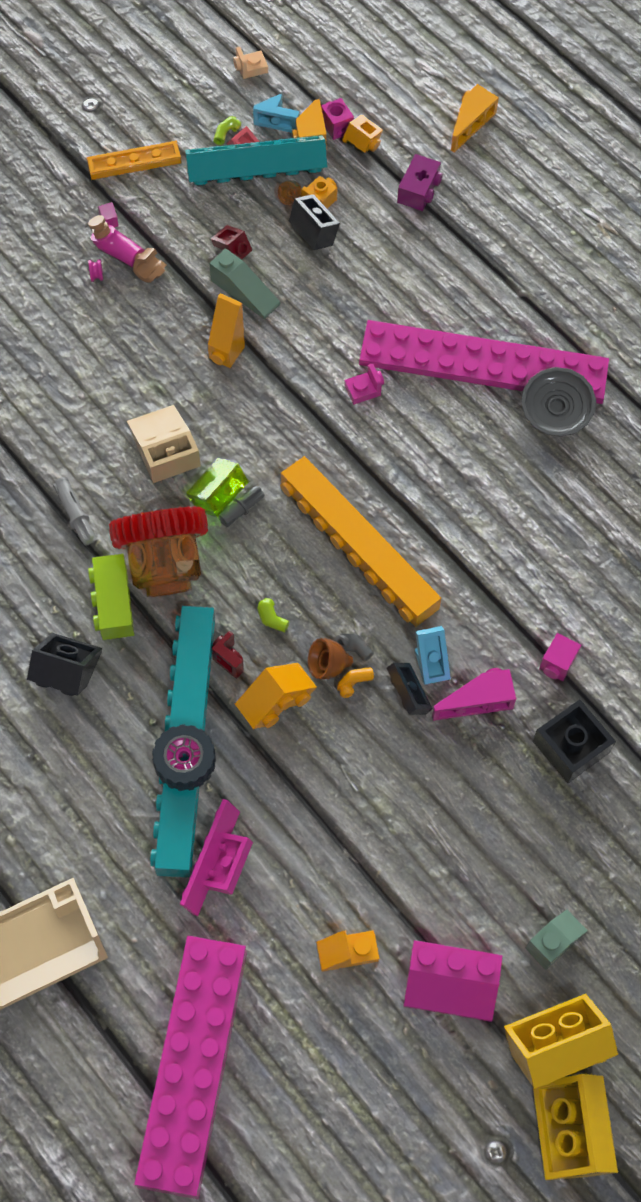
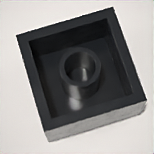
[533,699,616,783]

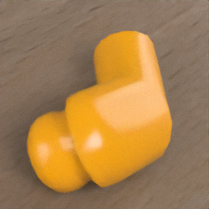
[337,667,374,698]

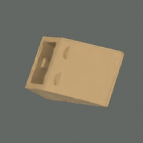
[127,405,201,483]

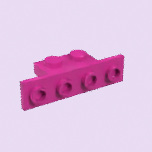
[180,799,253,916]

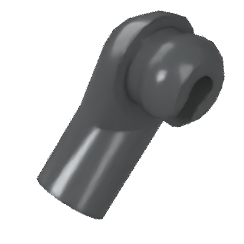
[334,634,374,662]

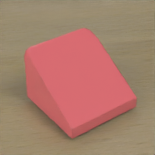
[226,126,259,145]

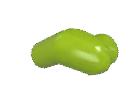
[213,116,241,145]
[257,598,290,633]

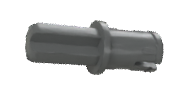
[217,486,265,527]

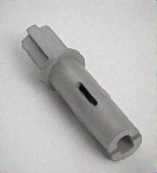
[53,477,96,545]

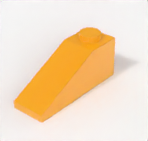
[451,84,499,153]
[208,293,245,368]

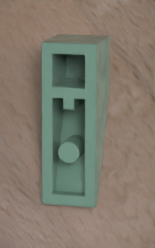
[209,248,280,319]

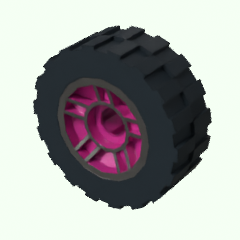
[152,724,216,791]

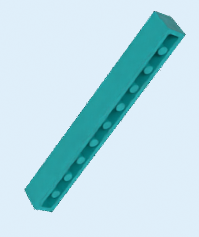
[150,606,215,878]

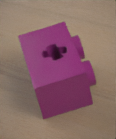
[397,154,443,211]

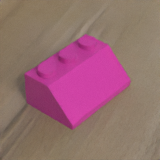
[403,940,503,1022]

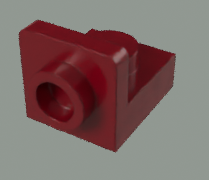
[211,225,252,260]
[212,631,244,679]

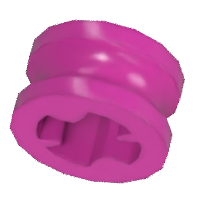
[88,259,103,282]

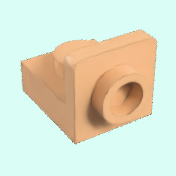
[233,47,268,79]

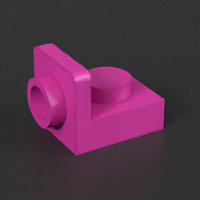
[344,363,384,405]

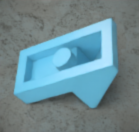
[253,94,299,133]
[415,626,451,685]

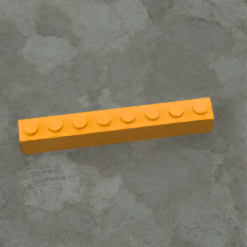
[280,456,442,627]

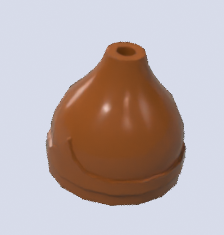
[308,638,353,680]

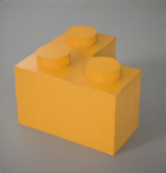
[235,663,317,729]

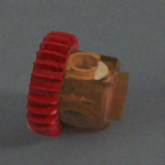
[109,506,208,597]

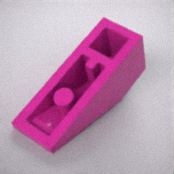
[432,668,516,721]

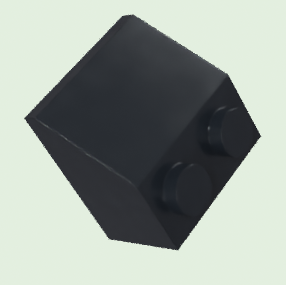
[27,633,102,696]

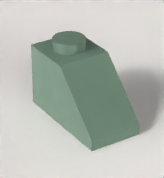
[525,910,588,970]

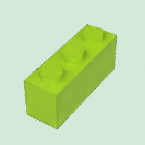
[88,553,135,640]

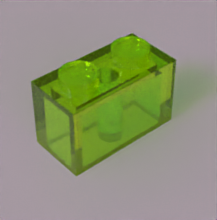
[186,458,249,517]

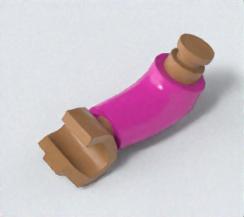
[88,215,166,283]

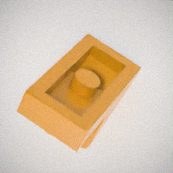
[316,930,380,972]

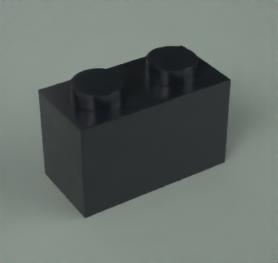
[288,194,340,250]

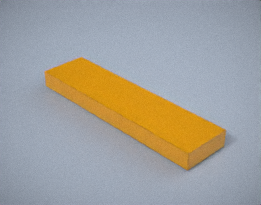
[87,140,182,180]

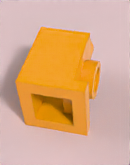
[342,114,383,153]
[301,176,337,209]

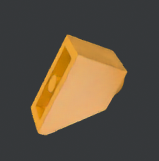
[292,99,326,142]

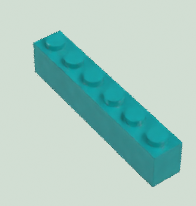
[185,135,327,185]

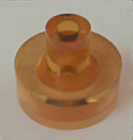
[278,180,302,205]

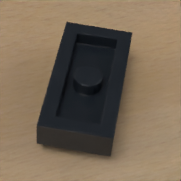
[386,662,433,715]

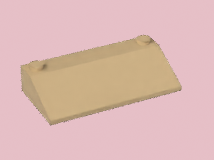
[0,878,108,1010]

